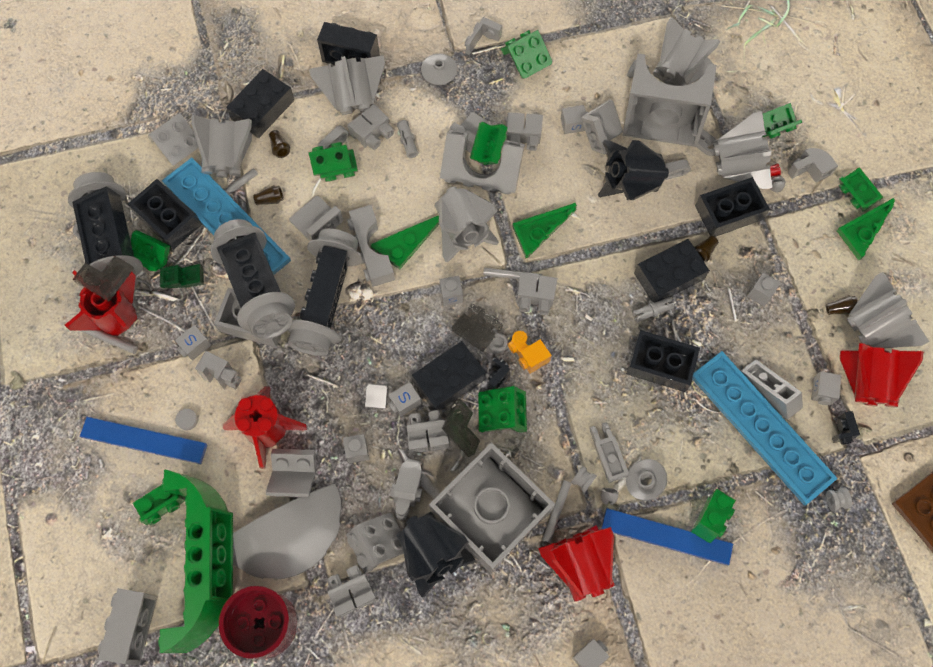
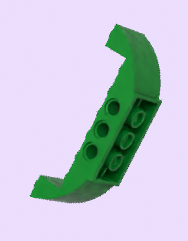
[158,469,233,653]

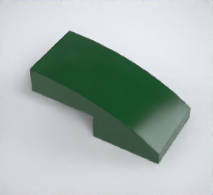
[160,264,204,288]

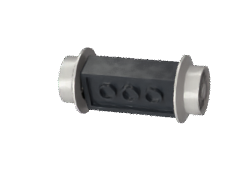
[68,172,143,287]
[210,219,295,339]
[287,229,362,356]

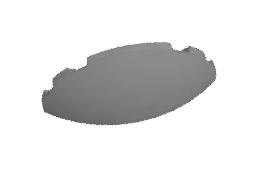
[233,484,342,579]

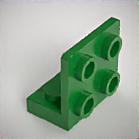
[478,386,527,433]

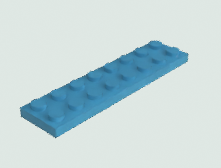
[162,158,291,275]
[692,351,838,506]

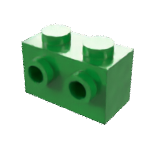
[308,142,352,176]
[691,489,736,543]

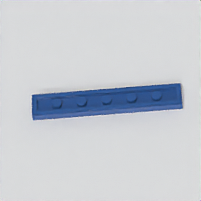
[79,417,207,465]
[601,508,733,566]

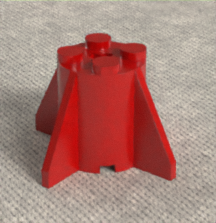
[65,270,137,336]
[840,343,924,407]
[223,386,307,469]
[538,525,615,602]

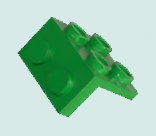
[501,30,553,79]

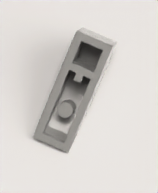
[741,360,803,420]

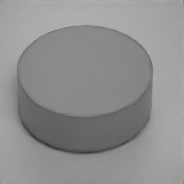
[488,333,508,354]
[175,409,198,431]

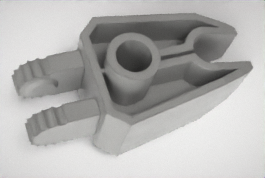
[390,459,422,521]

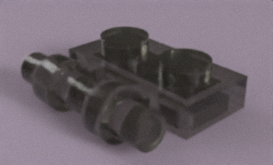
[451,304,503,352]

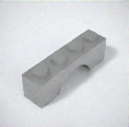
[347,205,395,287]

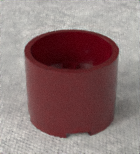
[219,586,297,659]

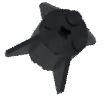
[598,140,669,200]
[396,512,476,597]

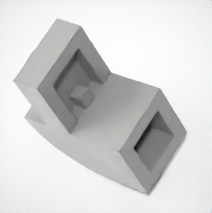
[788,148,838,183]

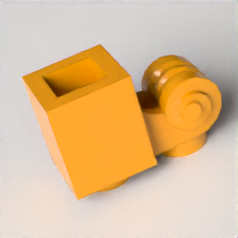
[507,331,552,374]

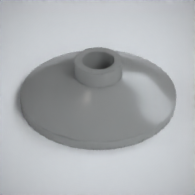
[421,54,457,85]
[626,459,667,501]

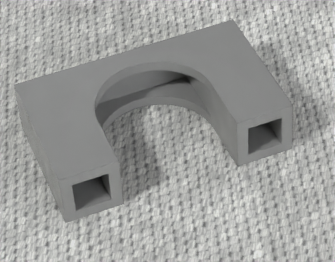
[440,129,525,194]

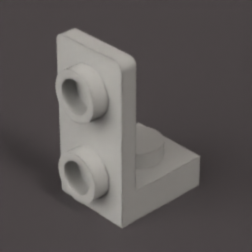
[465,17,502,55]

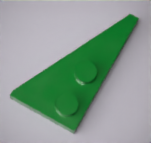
[837,198,895,260]
[512,203,577,259]
[370,215,439,270]

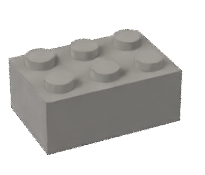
[214,288,281,347]
[98,588,158,665]

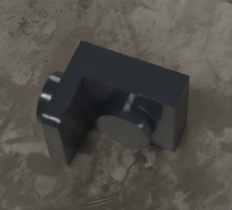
[487,357,510,390]
[832,411,860,445]

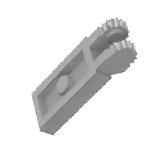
[589,422,629,483]

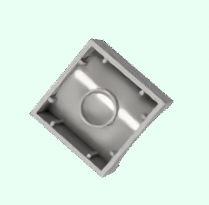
[622,54,717,147]
[429,442,555,574]

